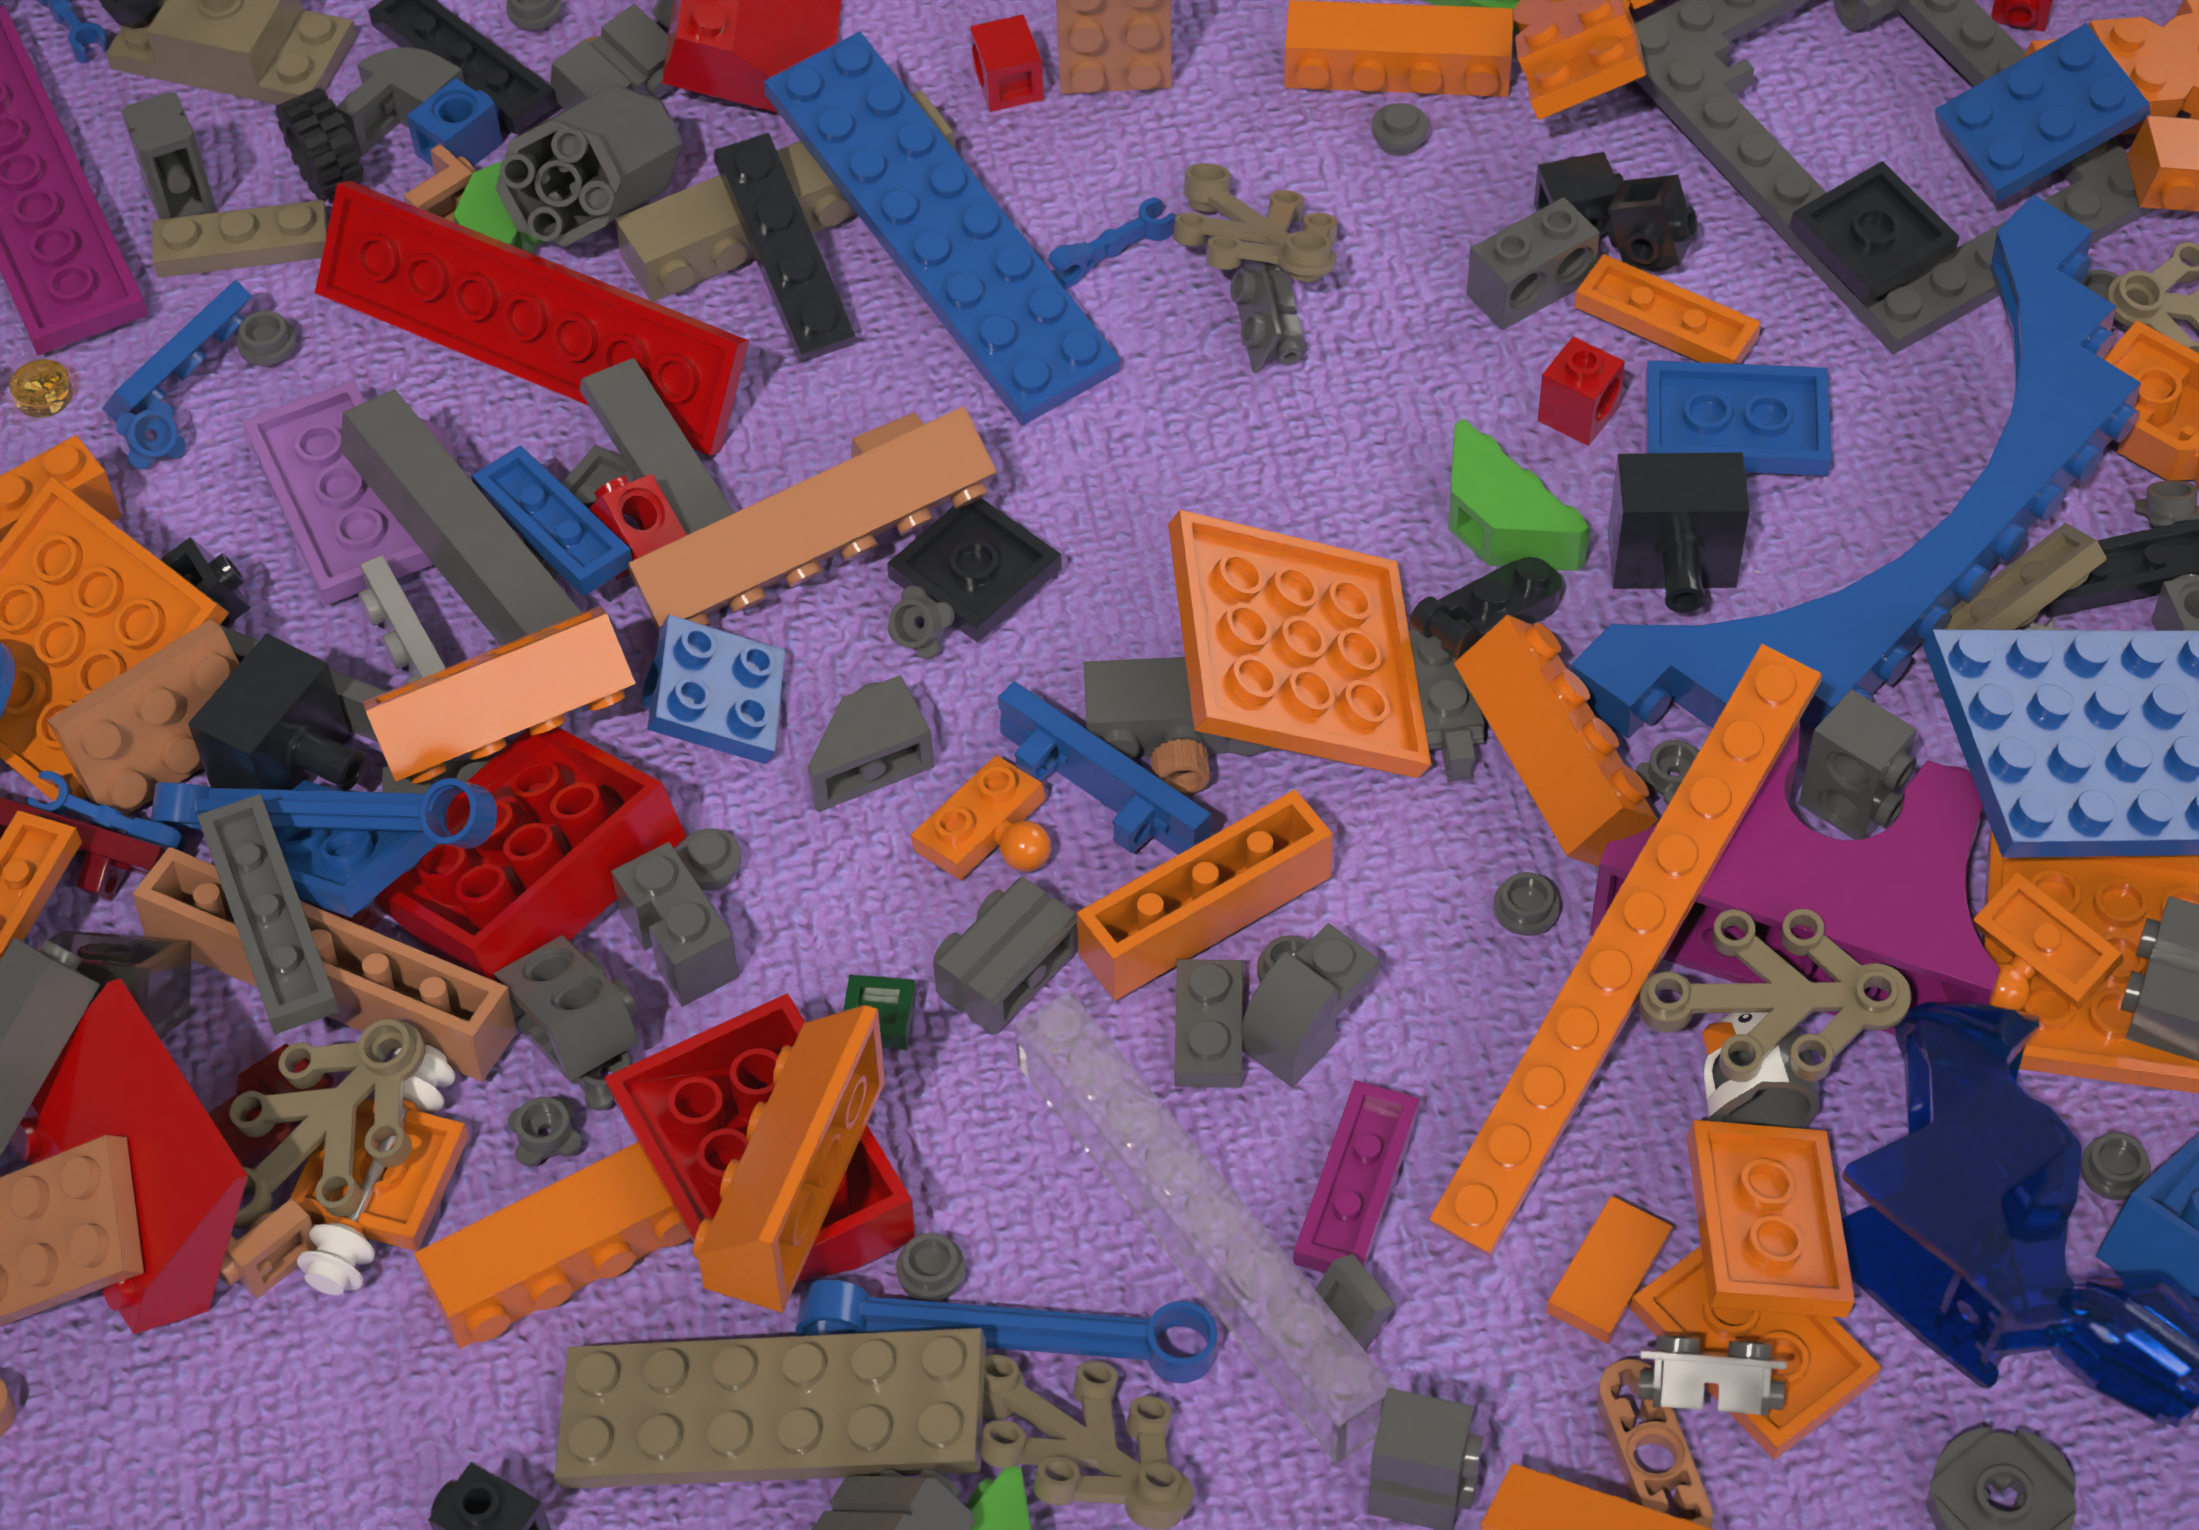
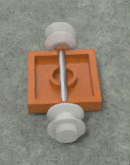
[289,1044,469,1295]

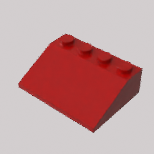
[661,0,841,112]
[374,727,687,982]
[11,979,248,1335]
[604,993,915,1297]

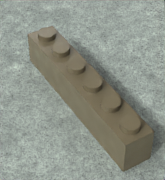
[614,90,955,302]

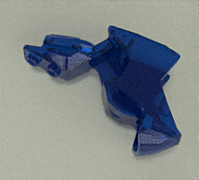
[1841,1002,2199,1428]

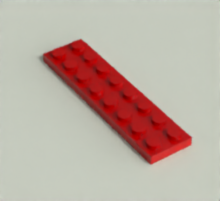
[315,181,749,456]

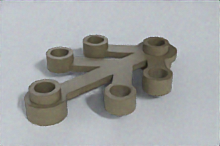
[1173,163,1338,281]
[2105,242,2199,353]
[1639,909,1911,1082]
[230,1019,425,1228]
[980,1354,1194,1530]

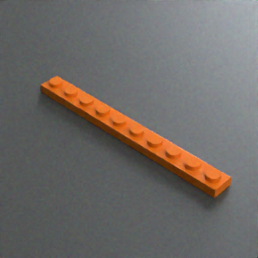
[1429,644,1822,1258]

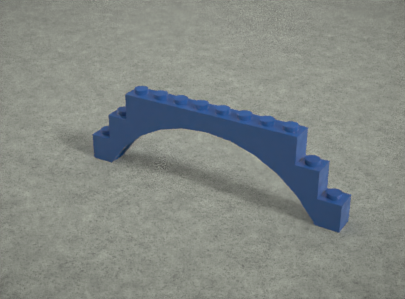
[1571,194,2141,739]

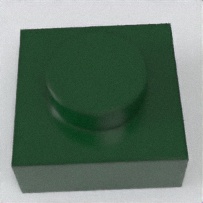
[843,974,917,1050]

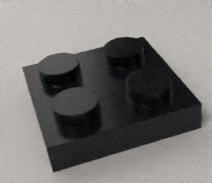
[1789,161,1960,304]
[887,498,1062,643]

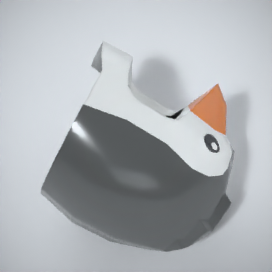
[1702,1012,1819,1129]

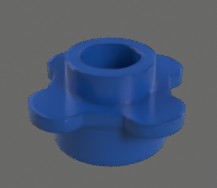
[116,402,186,469]

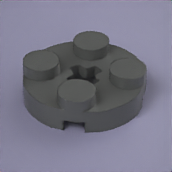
[1926,1427,2077,1530]

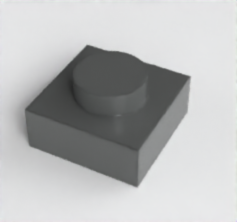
[1305,1254,1395,1357]

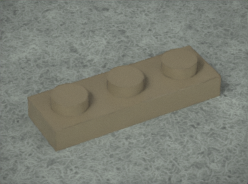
[152,200,329,278]
[1921,523,2107,645]

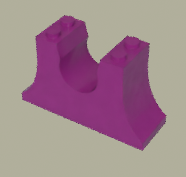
[1589,720,2000,1060]

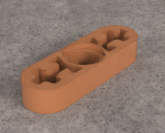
[1597,1359,1713,1529]

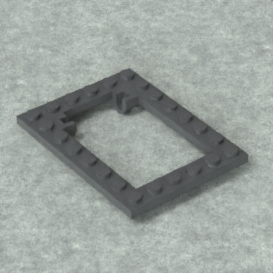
[1635,0,2155,355]

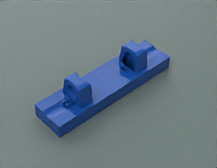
[998,681,1211,855]

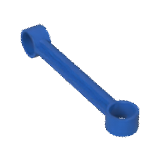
[151,778,497,849]
[796,1280,1217,1383]

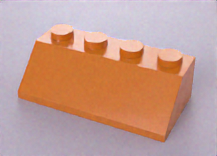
[693,1005,885,1313]

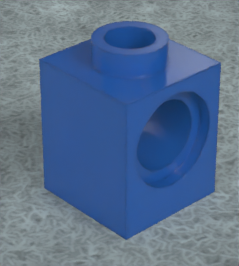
[406,78,503,167]

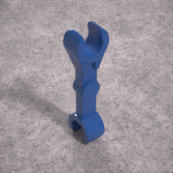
[36,0,109,63]
[1049,197,1176,289]
[27,771,187,852]

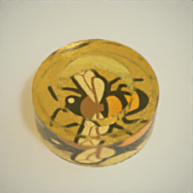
[9,359,73,418]

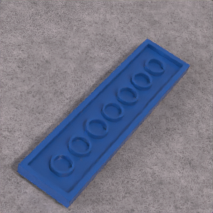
[764,31,1121,426]

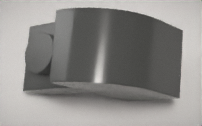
[336,48,465,156]
[1242,923,1380,1088]

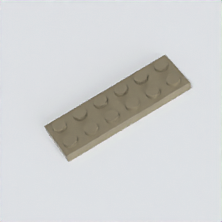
[554,1328,986,1489]

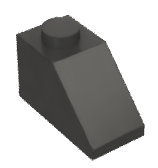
[808,675,934,812]

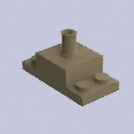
[106,0,357,105]

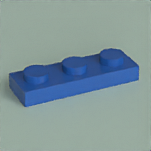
[102,279,252,422]
[471,445,632,597]

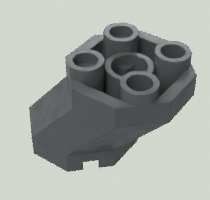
[495,84,683,246]

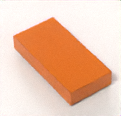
[1546,1195,1673,1344]

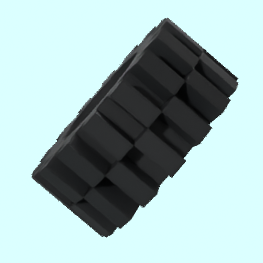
[275,87,365,200]

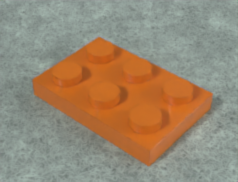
[1686,1120,1855,1318]
[1630,1246,1882,1460]

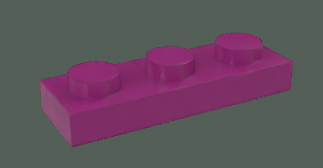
[1293,1080,1420,1273]

